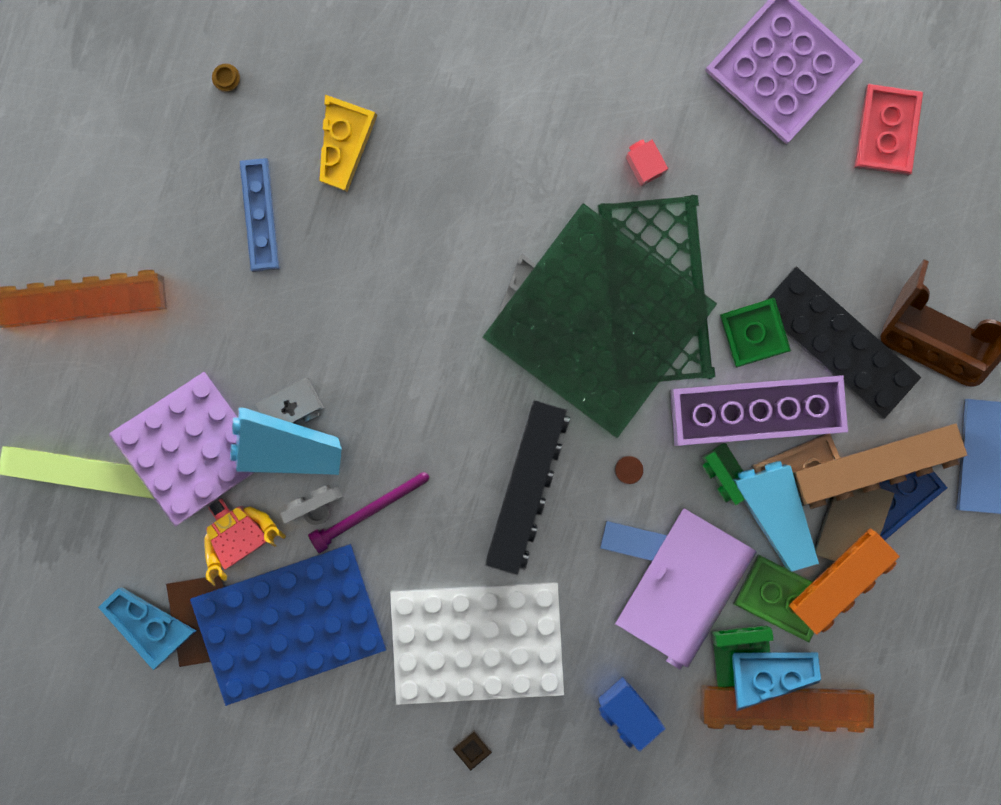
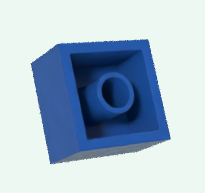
[598,677,665,752]

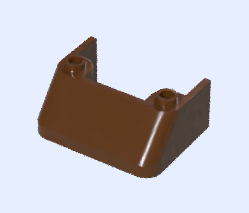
[880,259,1001,387]

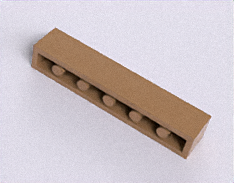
[793,423,968,509]

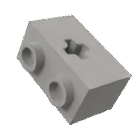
[255,378,324,424]

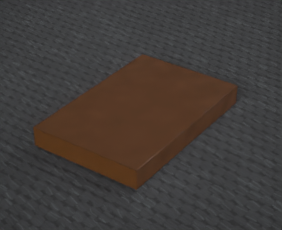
[166,575,225,667]

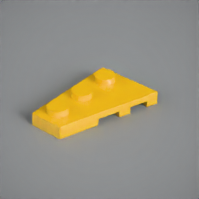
[319,95,378,192]

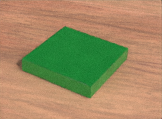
[720,298,791,368]

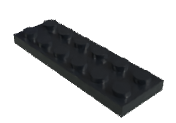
[766,266,921,419]

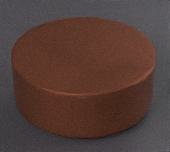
[615,456,643,484]

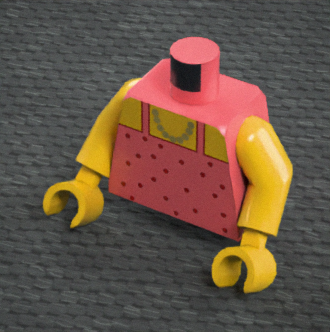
[204,498,286,586]

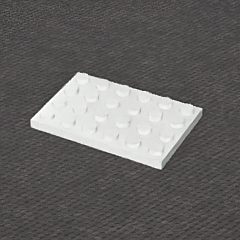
[390,582,564,705]

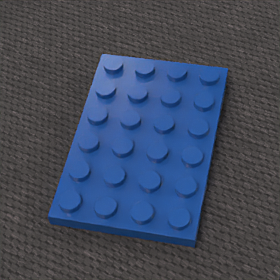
[190,544,386,706]

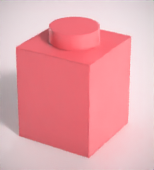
[626,139,668,187]

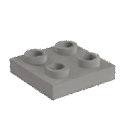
[280,485,342,525]

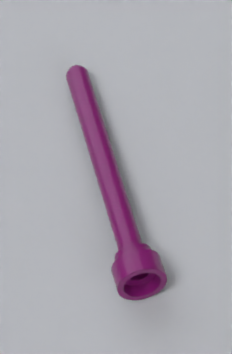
[308,472,429,554]

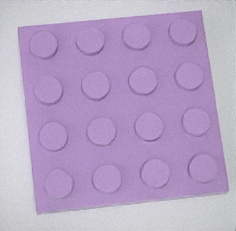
[705,0,863,144]
[109,372,255,527]

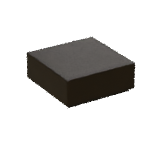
[453,730,492,771]

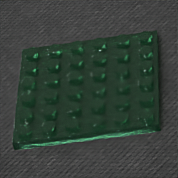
[482,203,717,438]

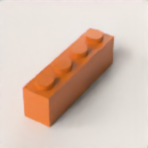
[788,528,900,635]

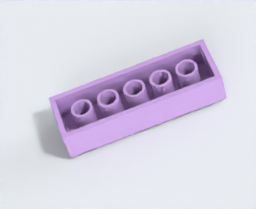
[670,376,848,446]

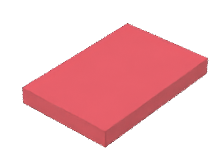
[855,84,923,175]

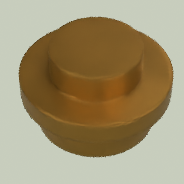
[212,63,240,92]

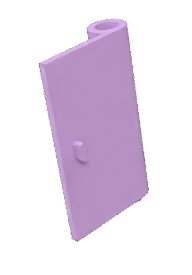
[615,508,757,670]

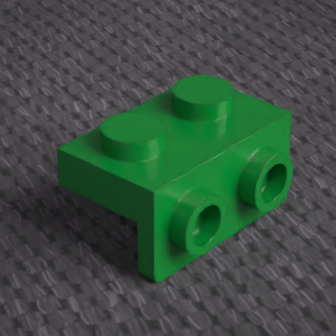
[701,443,745,505]

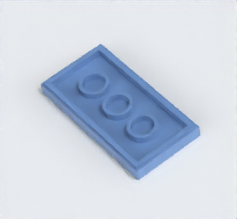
[956,399,1001,514]

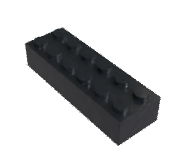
[485,400,570,575]

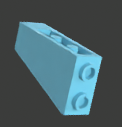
[230,408,342,475]
[733,461,819,571]

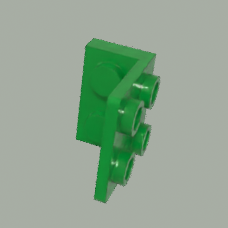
[711,625,774,688]

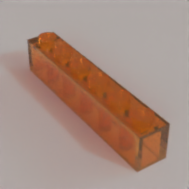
[0,270,167,329]
[700,685,874,733]

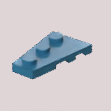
[98,588,196,670]
[732,652,821,711]

